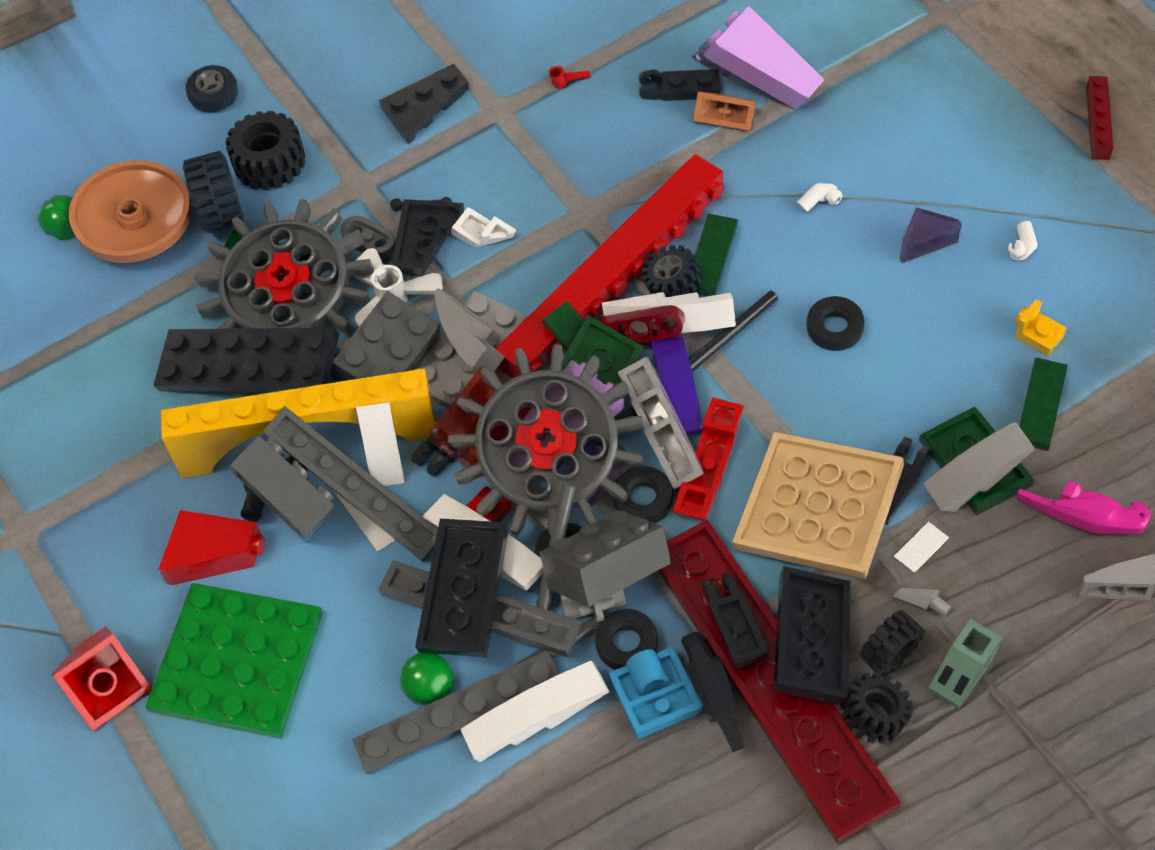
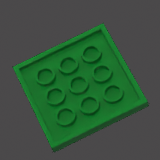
[145,583,323,739]

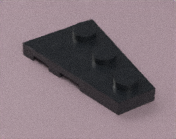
[379,64,469,144]
[391,199,464,276]

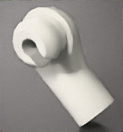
[796,183,842,213]
[1008,221,1038,261]

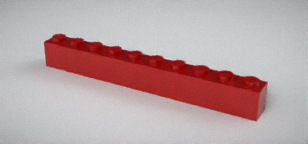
[495,154,724,379]

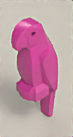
[1017,480,1151,535]

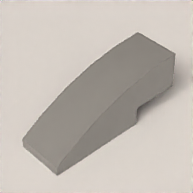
[434,288,505,373]
[924,422,1035,512]

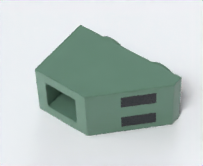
[928,619,1002,709]

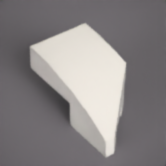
[451,207,516,248]

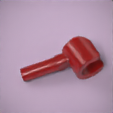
[549,66,590,89]

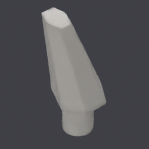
[893,588,952,617]

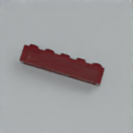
[1086,76,1113,160]

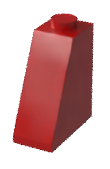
[158,510,265,585]

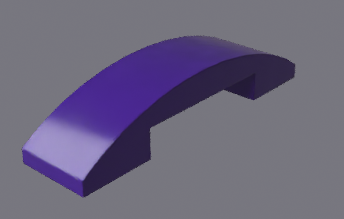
[649,333,702,435]

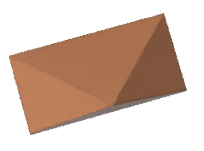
[693,92,756,131]

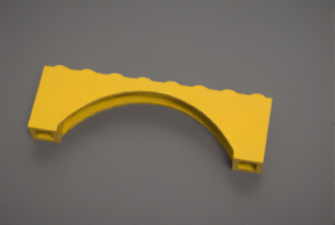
[161,368,437,478]

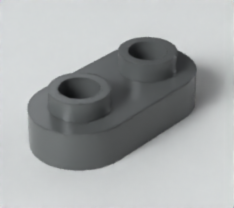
[340,216,396,260]

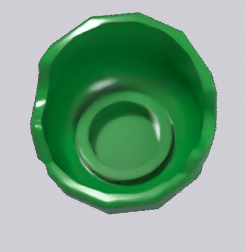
[38,195,75,240]
[400,652,454,705]

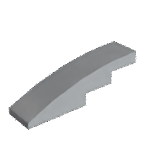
[618,357,704,489]
[1078,554,1155,600]

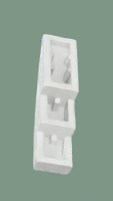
[602,292,736,333]
[422,494,544,591]
[460,661,609,762]

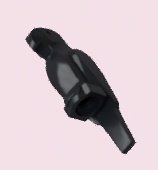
[681,632,744,752]

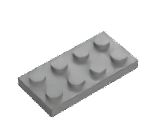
[414,291,527,412]

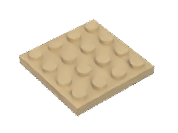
[732,432,904,579]

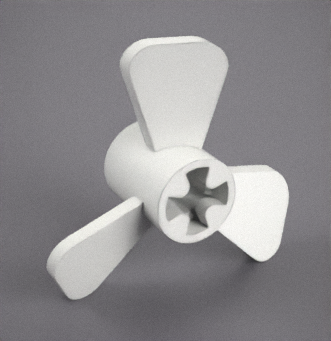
[354,248,443,327]

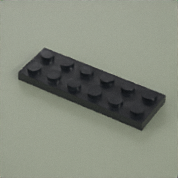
[153,328,340,392]

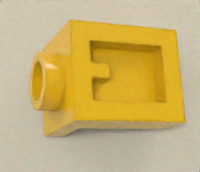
[1015,299,1067,356]

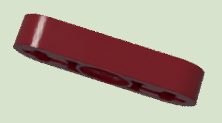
[598,305,685,344]

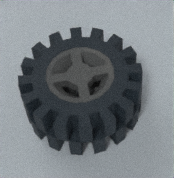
[641,245,703,298]

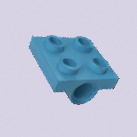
[608,647,703,740]

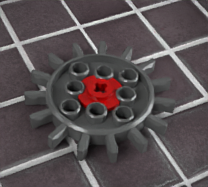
[195,199,374,335]
[448,344,644,536]

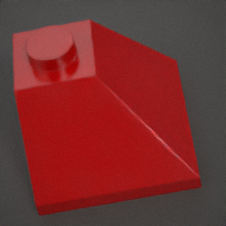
[51,626,152,731]

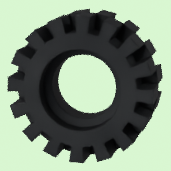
[859,610,925,677]
[841,672,913,744]

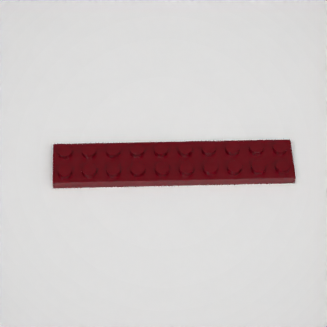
[658,520,901,843]

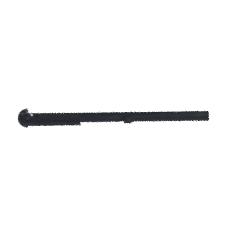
[593,290,778,450]

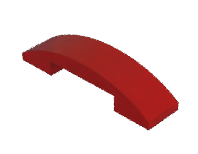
[672,397,744,522]

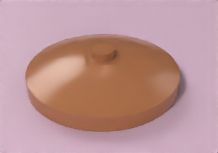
[69,160,192,263]

